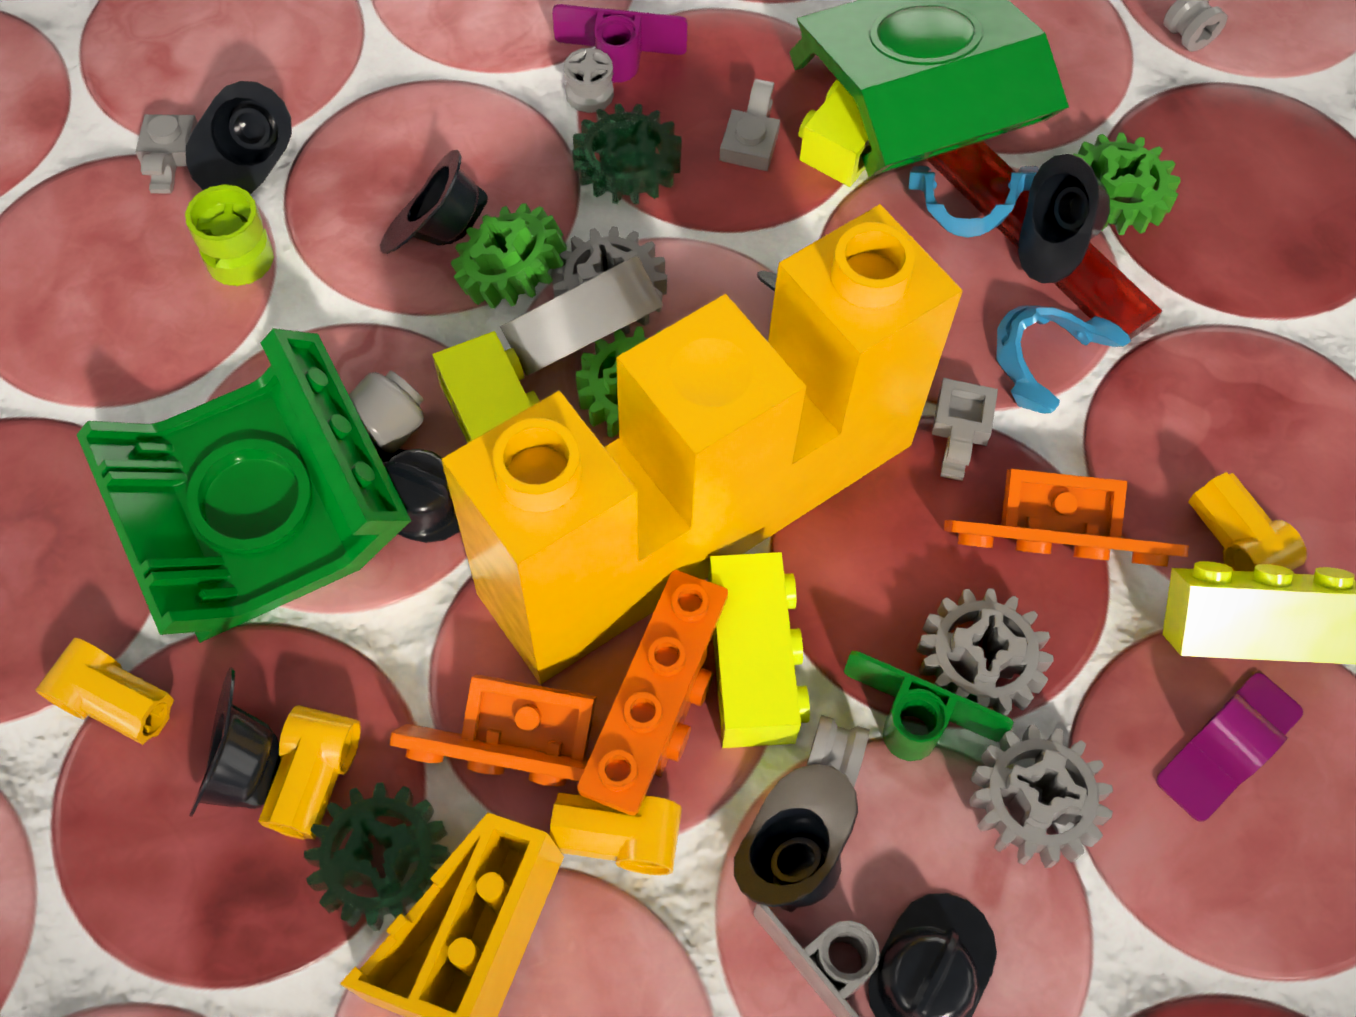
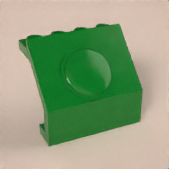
[789,0,1069,177]
[76,328,411,643]

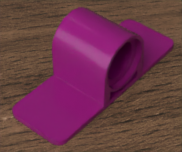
[552,4,688,83]
[1156,673,1303,822]

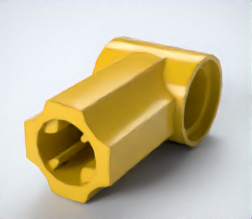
[1188,472,1307,572]
[35,637,174,745]
[258,705,361,840]
[550,792,682,875]

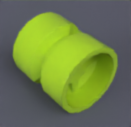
[185,184,274,286]

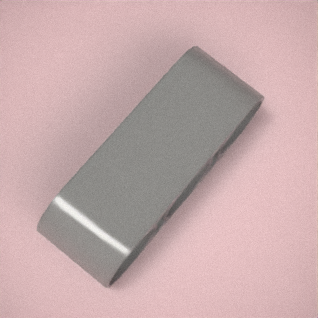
[500,255,663,375]

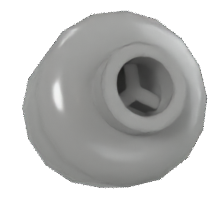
[349,370,424,455]

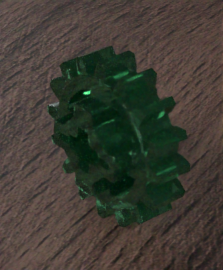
[572,103,682,204]
[304,783,451,931]

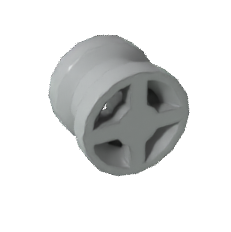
[1164,0,1228,52]
[564,48,614,113]
[806,715,870,787]

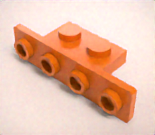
[944,469,1189,567]
[577,570,728,816]
[389,674,597,786]

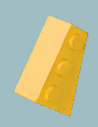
[340,812,564,1017]

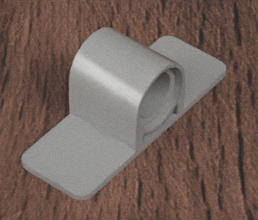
[753,904,880,1017]

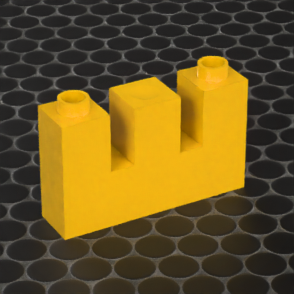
[441,204,963,685]

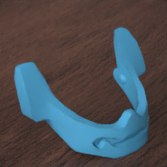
[908,166,1038,238]
[996,305,1131,414]

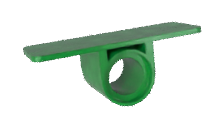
[844,651,1014,762]

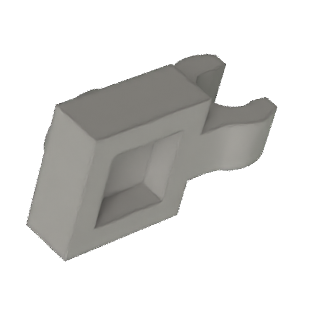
[719,79,780,171]
[135,114,198,194]
[932,378,998,481]

